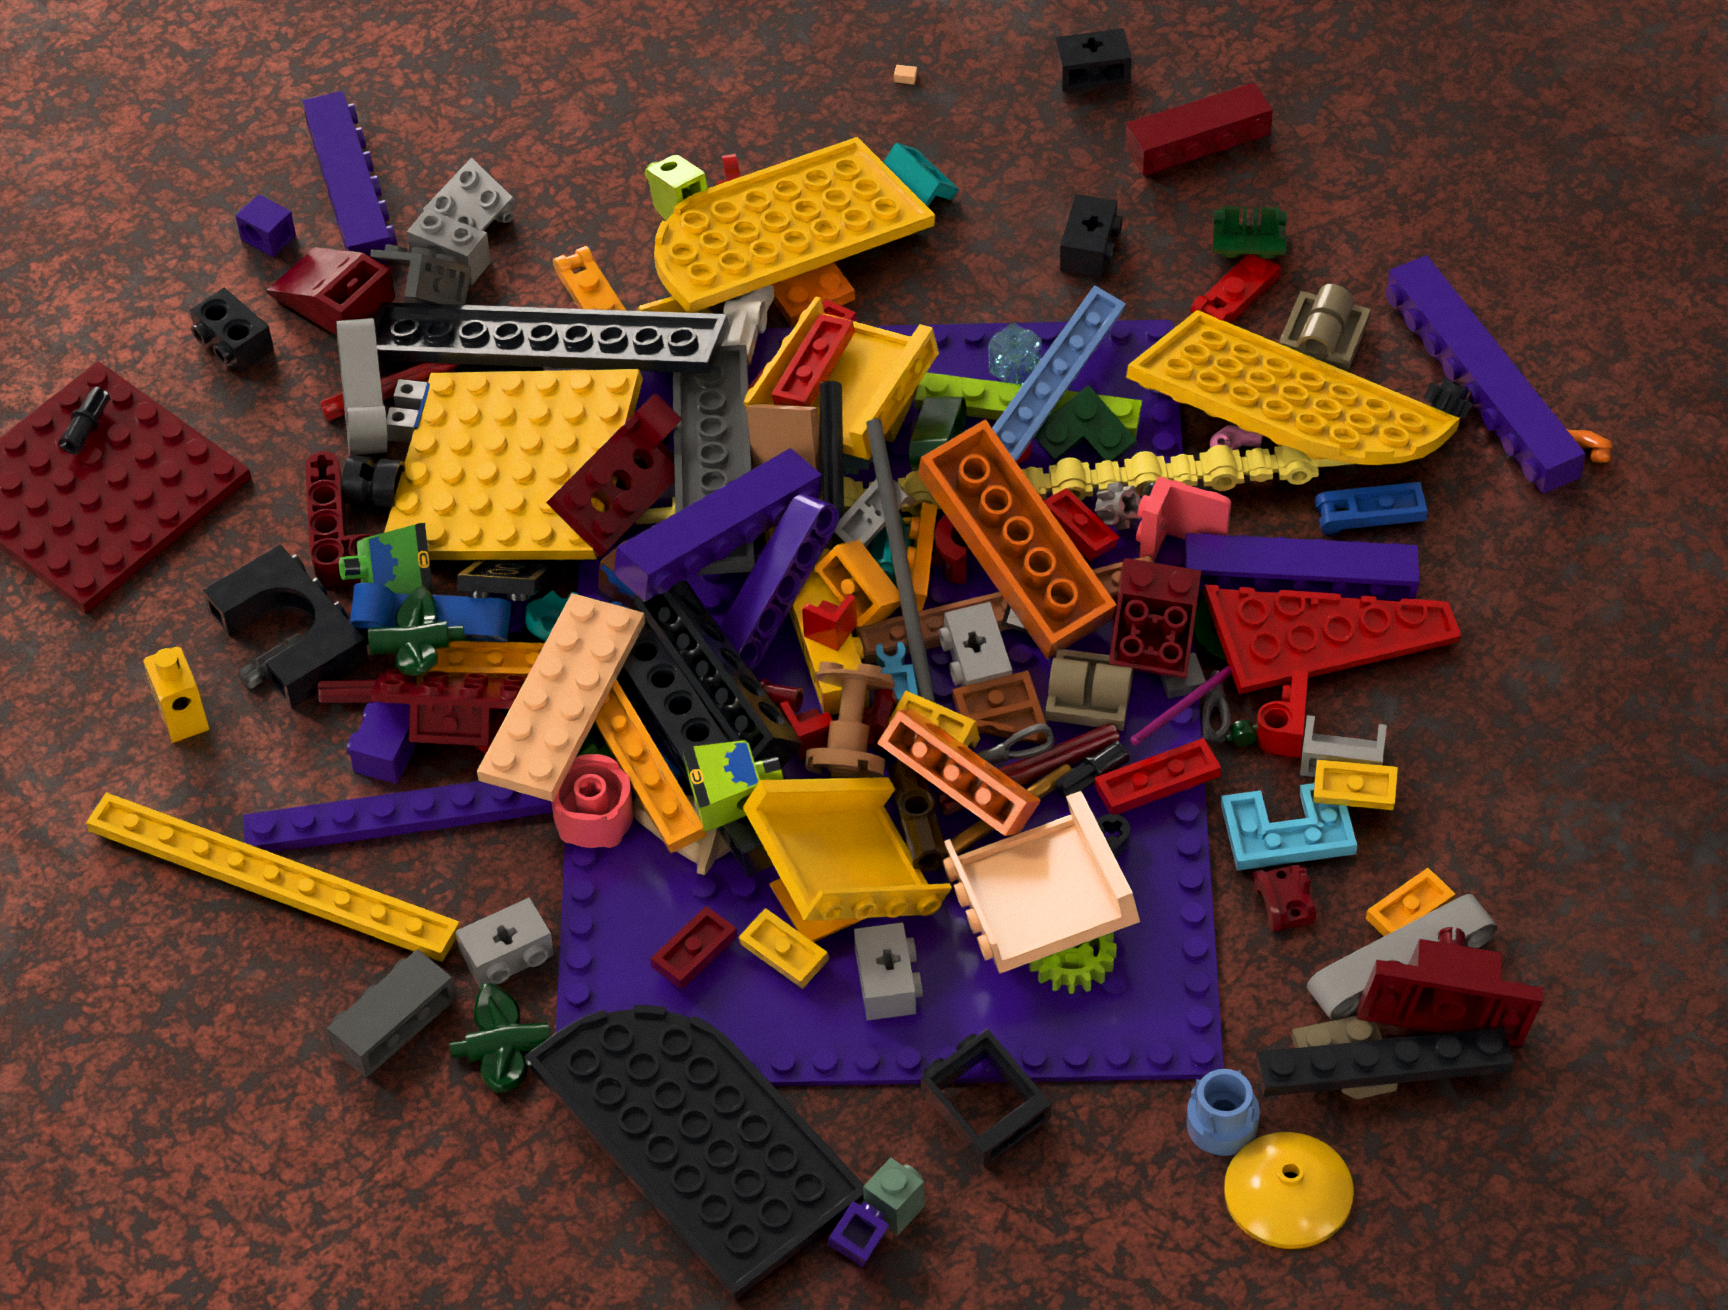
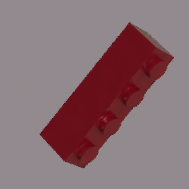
[1125,82,1273,176]

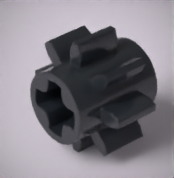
[1423,378,1473,419]

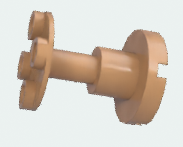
[805,662,895,778]

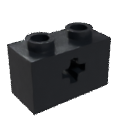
[1055,28,1131,91]
[1060,194,1123,277]

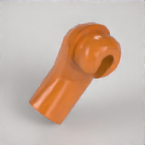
[1566,429,1613,463]

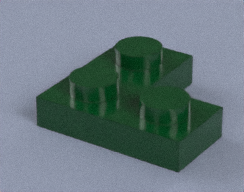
[1033,385,1137,463]

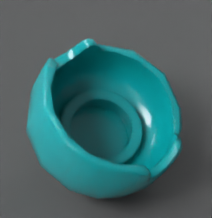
[525,590,579,641]

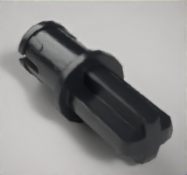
[58,387,110,455]
[1055,740,1130,799]

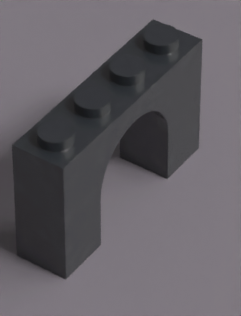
[203,544,370,709]

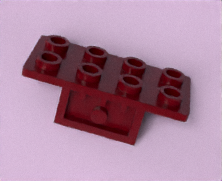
[371,669,527,746]

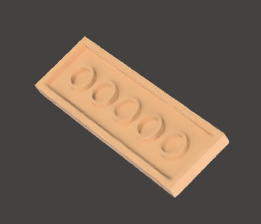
[477,593,645,802]

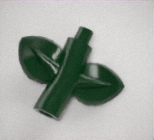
[368,585,465,676]
[450,983,551,1093]

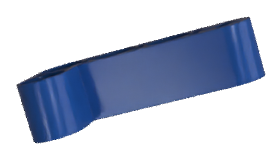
[350,583,512,642]

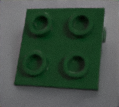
[1213,206,1287,259]

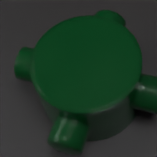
[1226,720,1257,747]

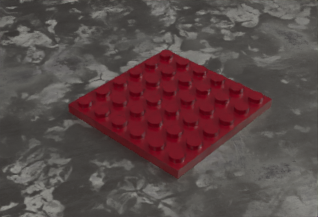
[0,361,252,614]

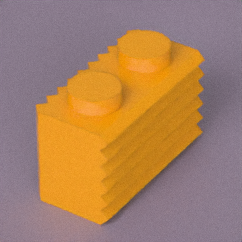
[815,539,901,627]

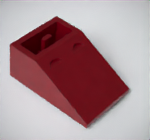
[266,247,395,336]
[1108,558,1201,679]

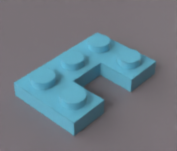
[1221,783,1357,871]

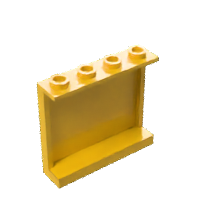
[744,296,939,460]
[742,777,952,921]

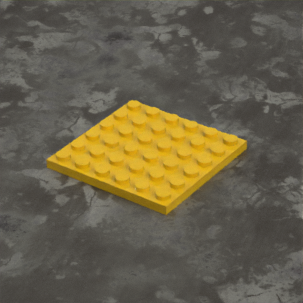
[384,369,643,560]

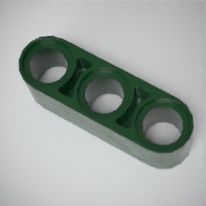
[909,397,967,470]

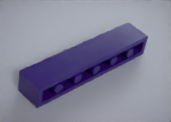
[302,91,397,264]
[614,448,822,602]
[1182,533,1420,602]

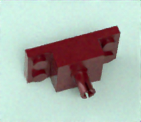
[1357,927,1543,1047]

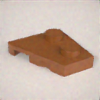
[952,671,1047,745]

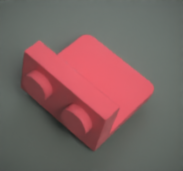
[1136,476,1231,562]

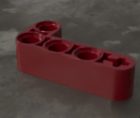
[305,451,374,588]

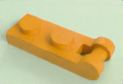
[553,246,626,311]

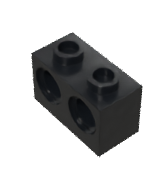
[190,287,274,373]

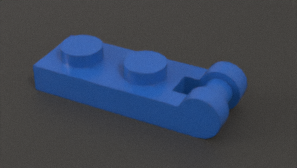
[1315,482,1428,535]

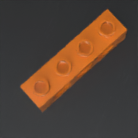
[877,709,1041,836]

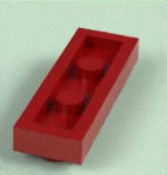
[771,314,855,407]
[1095,738,1221,814]

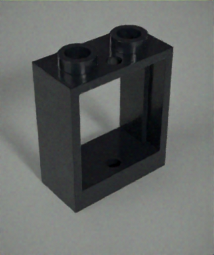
[921,1029,1051,1168]

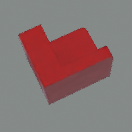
[802,594,858,651]
[779,701,833,760]

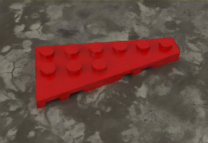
[1202,584,1462,694]

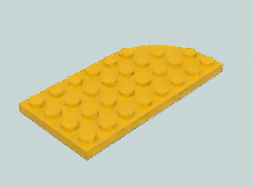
[654,137,935,313]
[1126,310,1460,465]

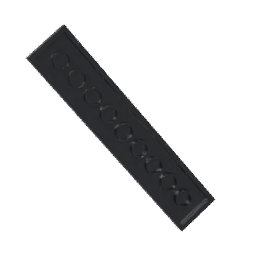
[374,302,729,374]

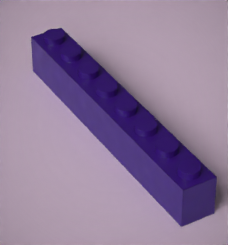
[1385,255,1585,494]

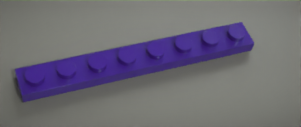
[243,781,553,853]

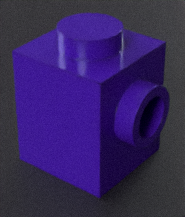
[827,1201,889,1267]

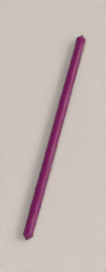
[1130,665,1232,745]

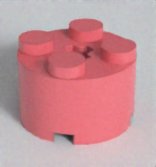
[551,754,634,848]

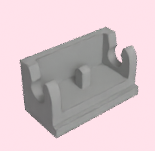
[834,479,916,553]

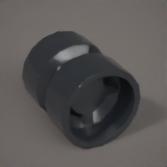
[342,455,405,509]

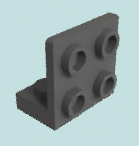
[370,244,471,305]

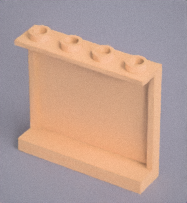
[942,791,1140,974]

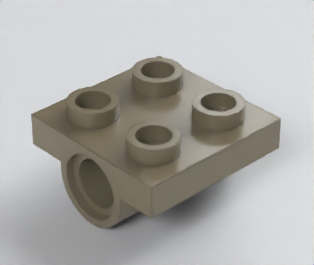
[1279,284,1371,371]
[1045,648,1134,731]

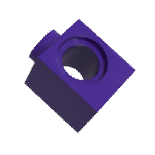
[235,194,296,257]

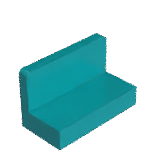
[883,143,959,207]

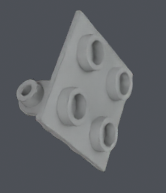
[423,157,514,231]

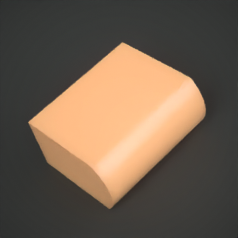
[894,65,917,85]

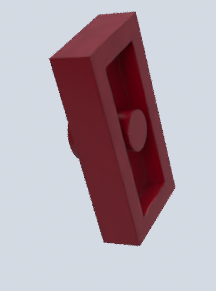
[650,906,737,990]

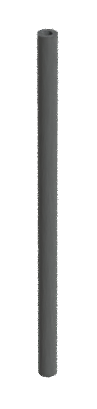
[866,419,936,703]

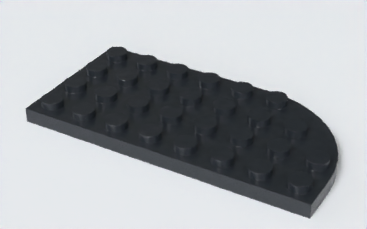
[524,1005,864,1300]

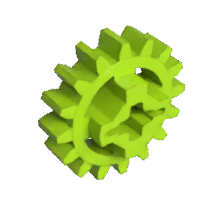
[1029,932,1117,994]

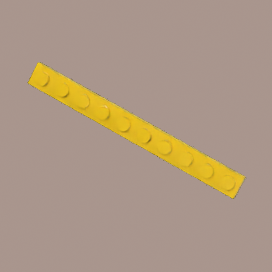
[86,792,461,962]

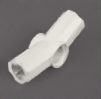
[721,285,775,365]

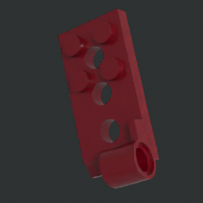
[546,392,682,557]

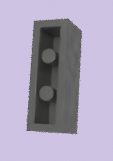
[327,949,456,1078]

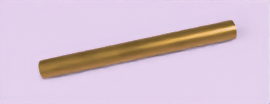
[944,763,1072,856]

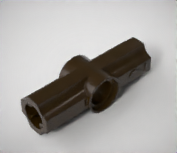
[888,759,948,873]

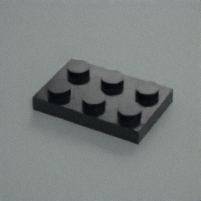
[457,560,555,601]

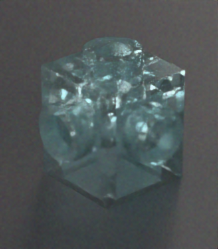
[988,322,1042,385]

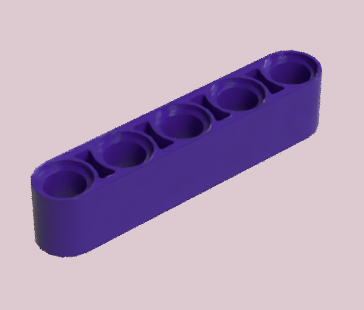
[720,494,839,671]

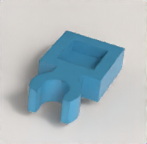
[875,642,918,704]

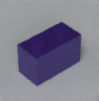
[347,702,418,784]

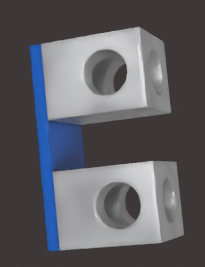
[386,379,430,443]

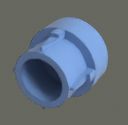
[1186,1069,1260,1156]

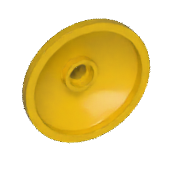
[1224,1132,1354,1249]

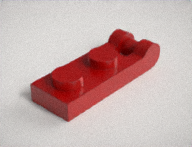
[1190,254,1281,324]

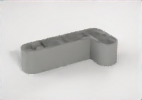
[336,318,387,455]

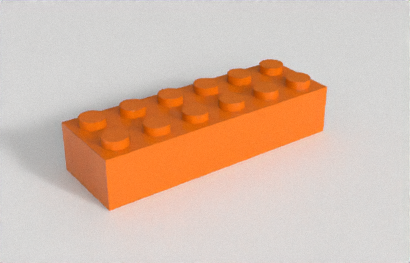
[918,419,1117,659]

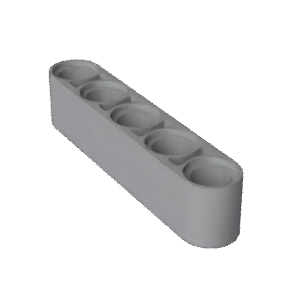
[1307,894,1498,1021]

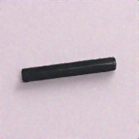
[819,381,844,533]

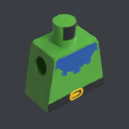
[339,523,433,595]

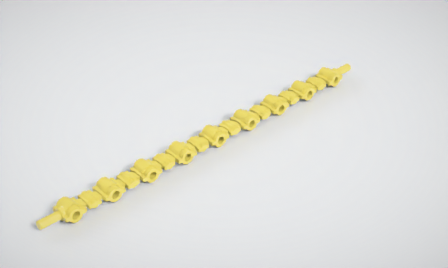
[636,445,1354,525]

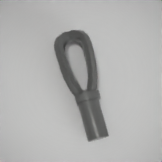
[1201,670,1231,742]
[977,724,1055,765]

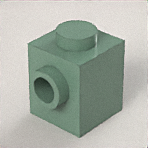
[863,1157,925,1236]

